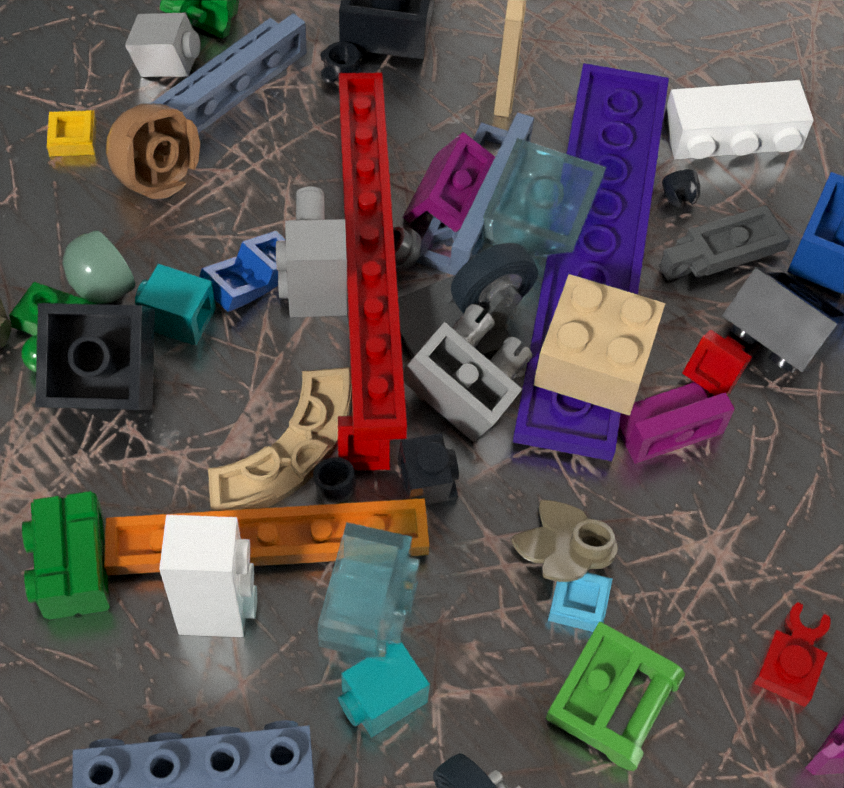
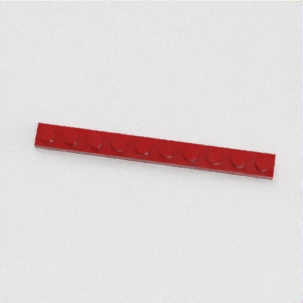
[339,72,407,441]

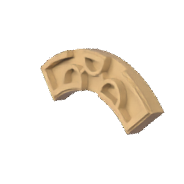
[208,367,352,511]

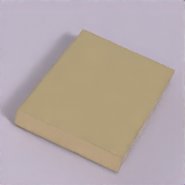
[494,0,526,117]

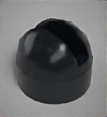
[662,169,701,208]
[313,457,356,503]

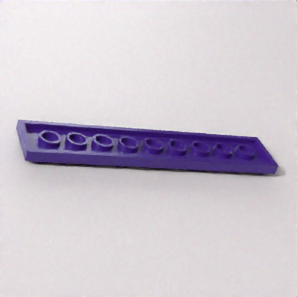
[513,63,669,461]

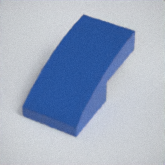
[199,230,285,312]

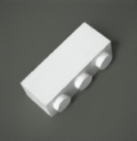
[663,80,814,160]
[159,515,257,637]

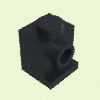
[397,433,459,505]

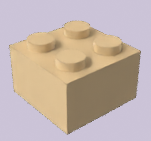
[534,274,666,416]

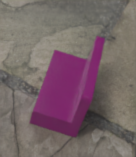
[402,132,495,232]
[618,382,735,464]

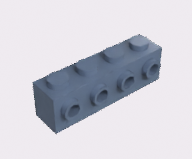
[72,720,315,788]

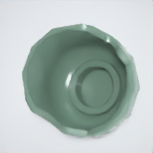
[62,230,135,304]

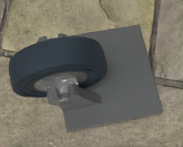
[398,243,538,358]

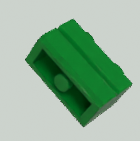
[22,491,110,620]

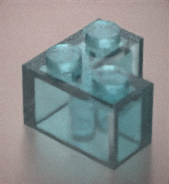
[318,522,420,661]

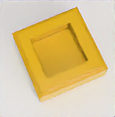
[47,110,97,157]

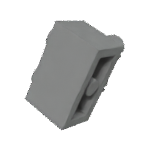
[276,186,347,317]
[403,304,532,442]

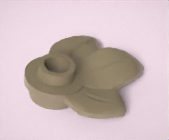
[511,500,618,582]

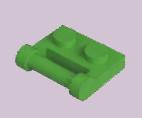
[545,621,685,771]

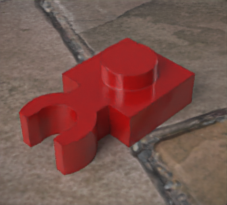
[753,602,831,707]

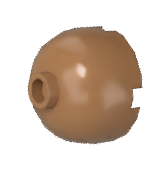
[106,103,200,199]

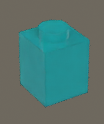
[135,264,216,346]
[338,639,430,738]

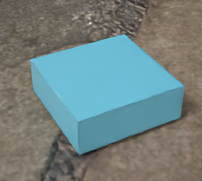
[548,572,613,632]

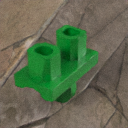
[159,0,239,39]

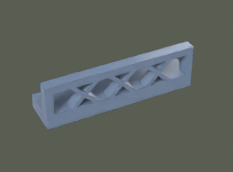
[150,13,307,133]
[417,112,534,275]

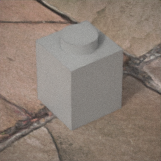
[125,13,201,77]

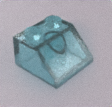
[483,138,606,257]

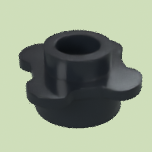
[320,42,364,83]

